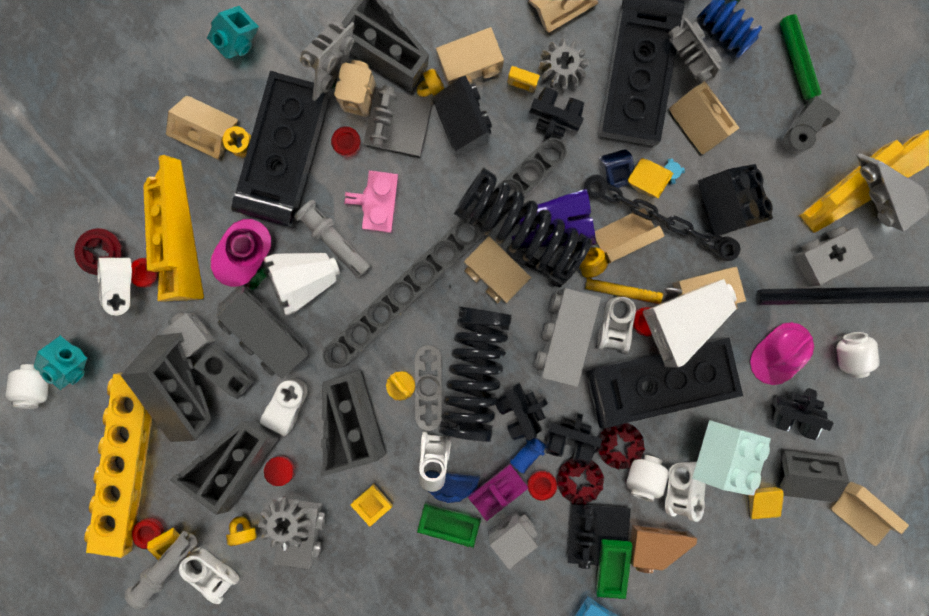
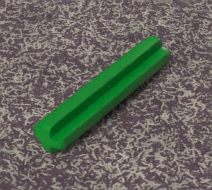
[780,14,821,100]

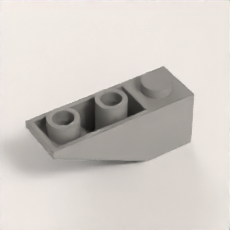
[857,153,929,232]

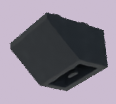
[433,75,492,157]
[698,164,773,237]

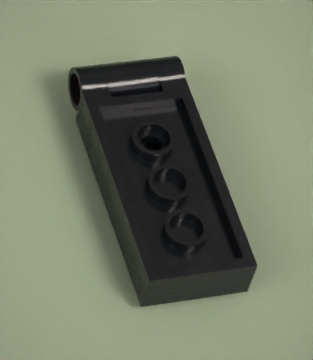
[599,0,684,146]
[231,71,331,228]
[586,337,743,428]

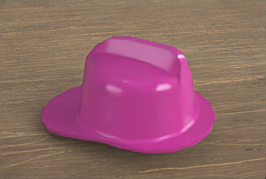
[211,219,271,287]
[750,322,814,385]

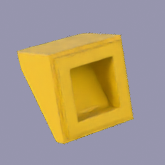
[627,158,674,199]
[748,487,783,519]

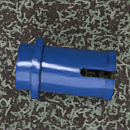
[510,437,547,474]

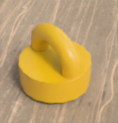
[416,68,445,97]
[579,247,608,278]
[386,371,415,401]
[226,516,257,546]

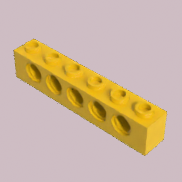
[84,373,152,558]

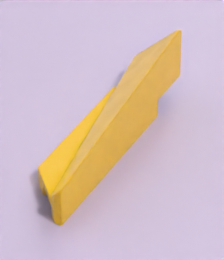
[799,130,929,233]
[143,155,204,302]

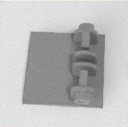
[668,18,722,83]
[300,21,355,101]
[363,85,433,157]

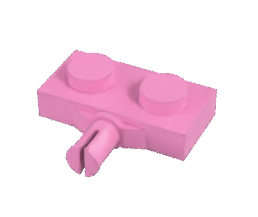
[344,170,398,233]

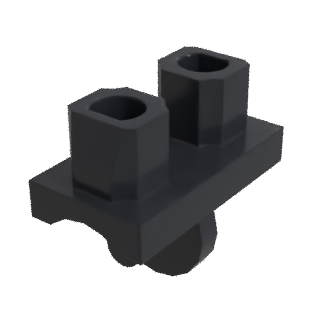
[529,87,584,140]
[496,383,548,441]
[773,388,834,441]
[545,413,602,466]

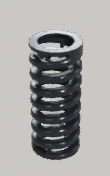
[453,167,592,285]
[438,306,512,442]

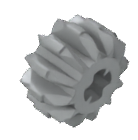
[538,38,589,91]
[258,497,312,551]

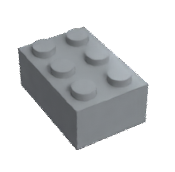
[534,288,601,387]

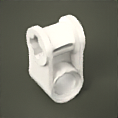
[97,258,132,316]
[597,297,636,354]
[260,378,308,437]
[419,431,452,492]
[665,462,706,522]
[179,548,239,604]

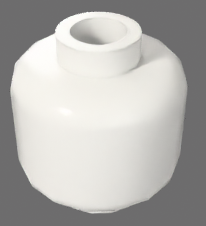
[836,332,880,378]
[5,364,49,409]
[626,455,669,502]

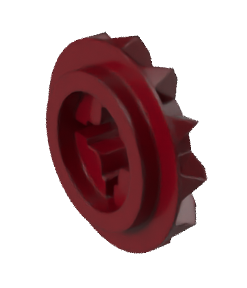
[74,228,123,275]
[598,423,645,470]
[557,458,604,505]

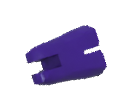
[511,189,596,248]

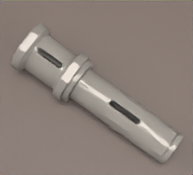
[294,200,371,279]
[125,531,197,610]

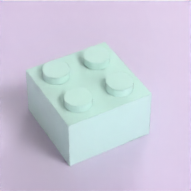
[692,420,771,496]

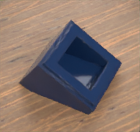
[599,149,635,190]

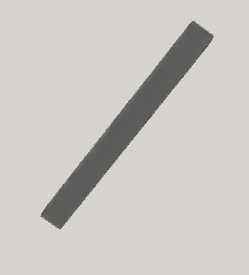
[322,138,567,369]

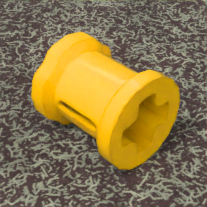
[223,126,251,158]

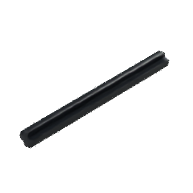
[756,286,929,305]

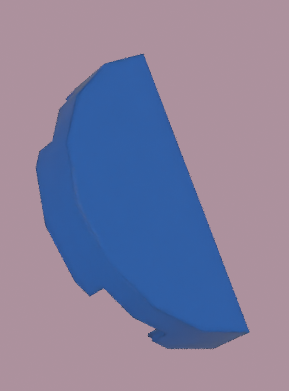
[425,470,480,503]

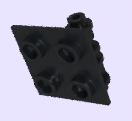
[568,504,631,569]

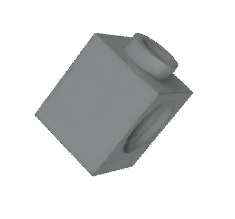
[163,312,216,359]

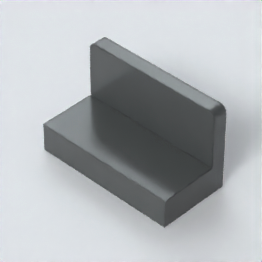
[779,450,849,502]

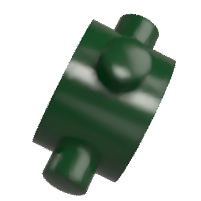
[249,268,269,290]

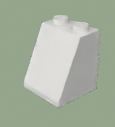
[642,279,737,367]

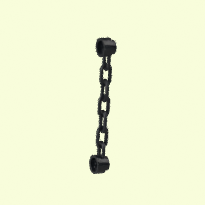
[583,174,741,261]

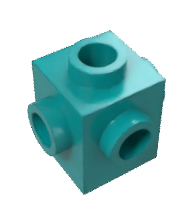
[207,6,259,59]
[33,335,87,390]

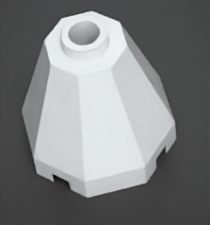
[264,253,340,316]

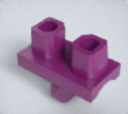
[468,464,529,522]

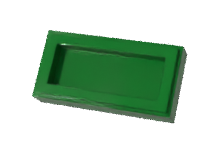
[417,502,481,548]
[595,539,633,599]

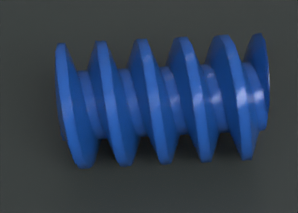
[696,0,762,59]

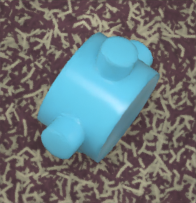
[664,159,685,184]

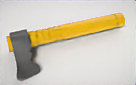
[584,278,682,304]

